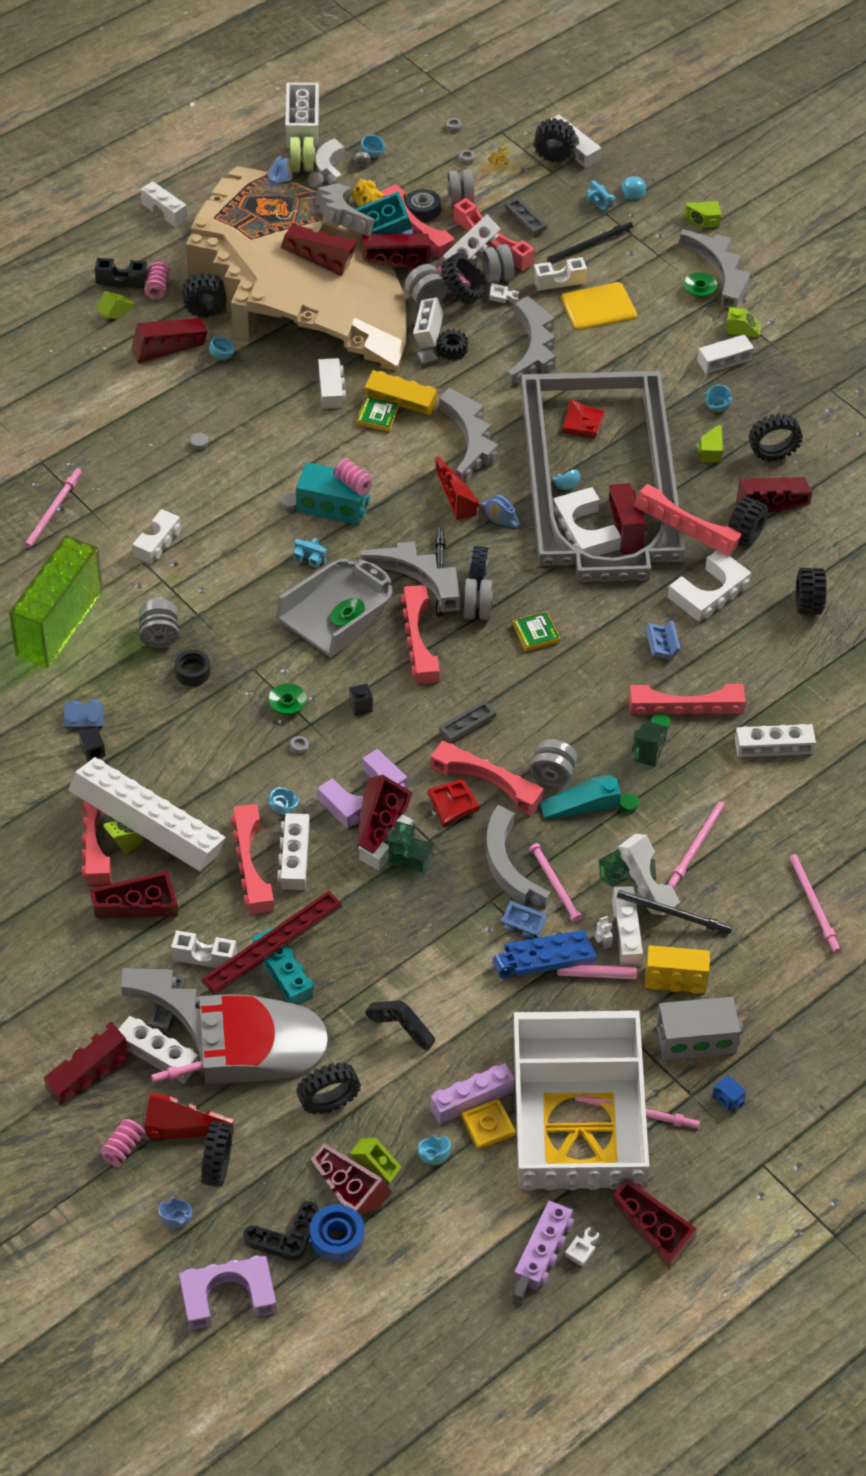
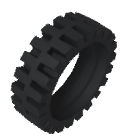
[441,253,486,304]
[748,413,803,461]
[296,1062,361,1115]
[201,1121,233,1187]

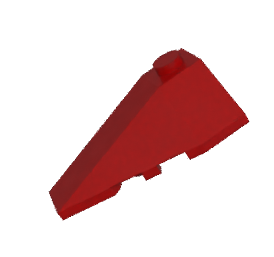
[435,456,479,520]
[145,1092,235,1140]

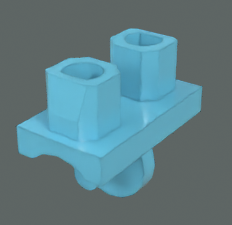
[586,181,615,211]
[293,538,327,568]

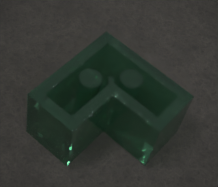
[632,721,668,767]
[388,821,434,873]
[599,849,656,887]

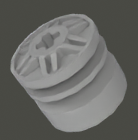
[138,599,179,648]

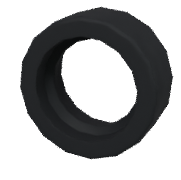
[175,650,211,686]

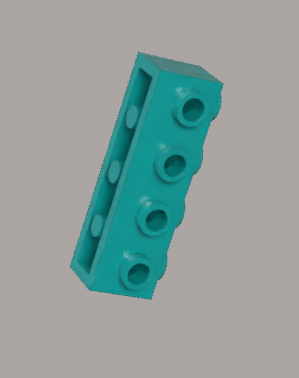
[252,927,315,1005]

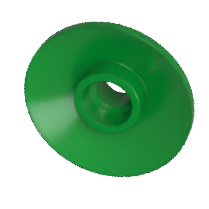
[684,272,717,297]
[330,598,365,627]
[269,683,307,715]

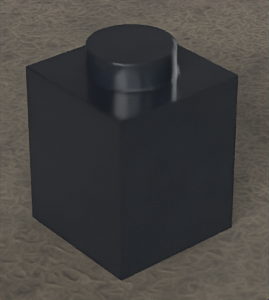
[349,683,373,716]
[79,727,106,762]

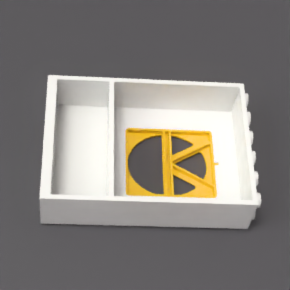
[513,1011,649,1191]

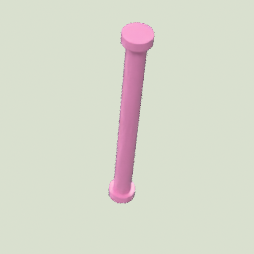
[529,843,583,923]

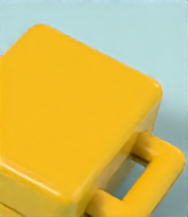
[560,282,638,330]

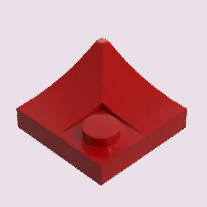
[562,399,605,438]
[427,779,480,828]

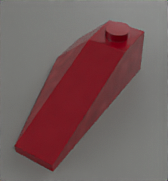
[357,775,412,854]
[311,1143,392,1214]

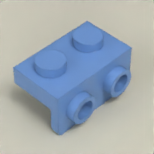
[645,621,680,660]
[64,700,104,728]
[500,901,548,939]

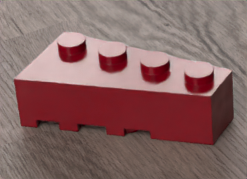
[281,224,357,276]
[361,234,431,270]
[131,318,208,363]
[736,477,812,513]
[608,483,647,555]
[89,871,178,918]
[44,1021,129,1105]
[613,1178,697,1270]

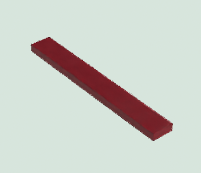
[202,890,342,995]

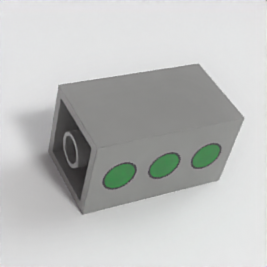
[656,997,743,1060]

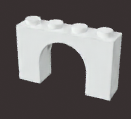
[553,487,622,556]
[668,550,751,622]

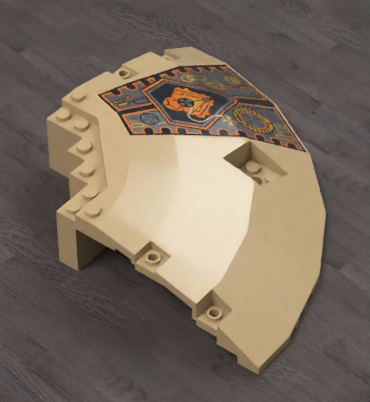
[186,166,406,371]

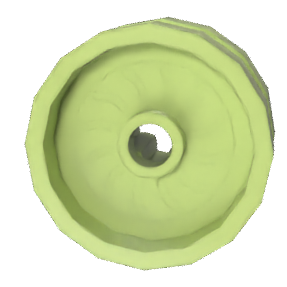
[290,137,315,173]

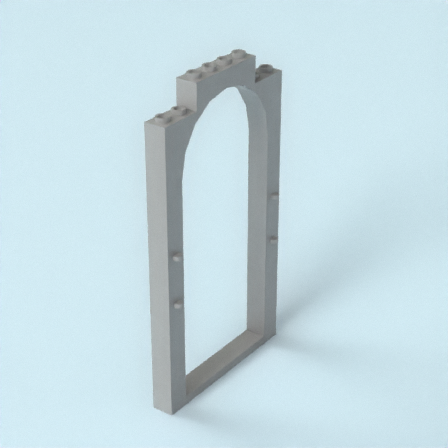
[521,371,685,582]

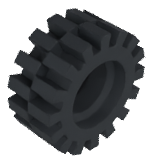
[437,329,468,361]

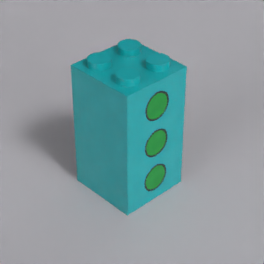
[296,462,371,525]

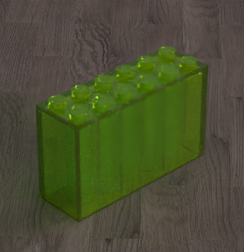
[9,535,103,668]

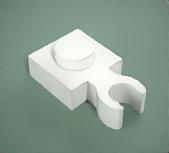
[489,283,519,304]
[594,916,613,949]
[565,1227,599,1267]

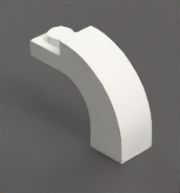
[316,138,344,185]

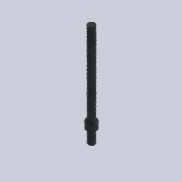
[547,222,634,263]
[435,528,446,617]
[617,890,732,934]

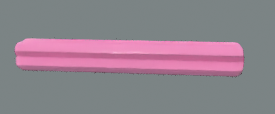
[557,965,638,979]

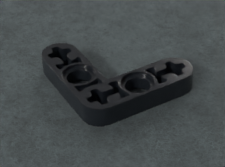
[365,1001,436,1050]
[243,1201,319,1261]

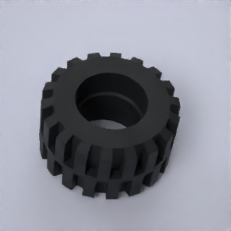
[534,118,576,162]
[182,272,226,318]
[728,497,768,547]
[795,568,827,614]

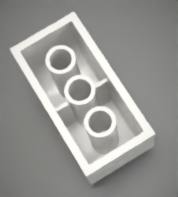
[286,83,319,149]

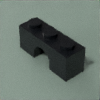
[94,258,148,288]

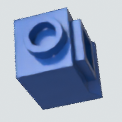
[711,1075,746,1112]

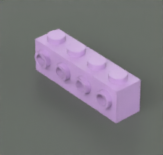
[430,1063,515,1125]
[514,1200,575,1292]

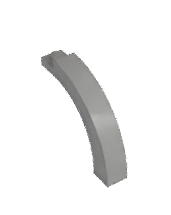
[486,805,551,909]

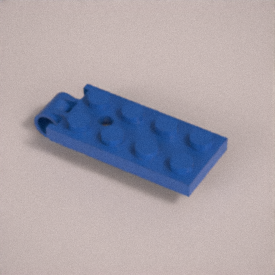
[492,930,597,979]

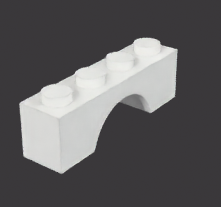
[550,115,601,168]
[618,834,680,915]
[612,886,643,967]

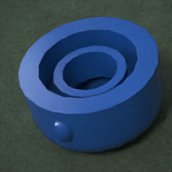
[309,1204,364,1263]

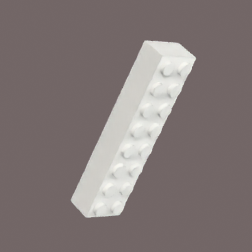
[68,757,226,871]

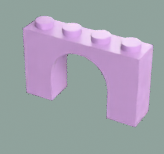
[317,749,407,829]
[179,1256,277,1330]

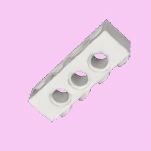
[438,215,501,273]
[735,724,816,757]
[277,813,310,890]
[119,1016,198,1083]

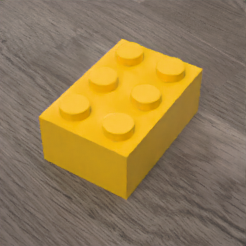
[644,945,710,994]

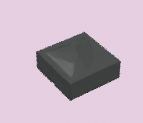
[415,347,438,367]
[512,1276,529,1307]

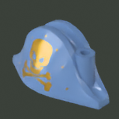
[267,157,292,184]
[480,495,520,529]

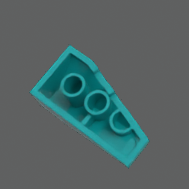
[540,775,621,820]

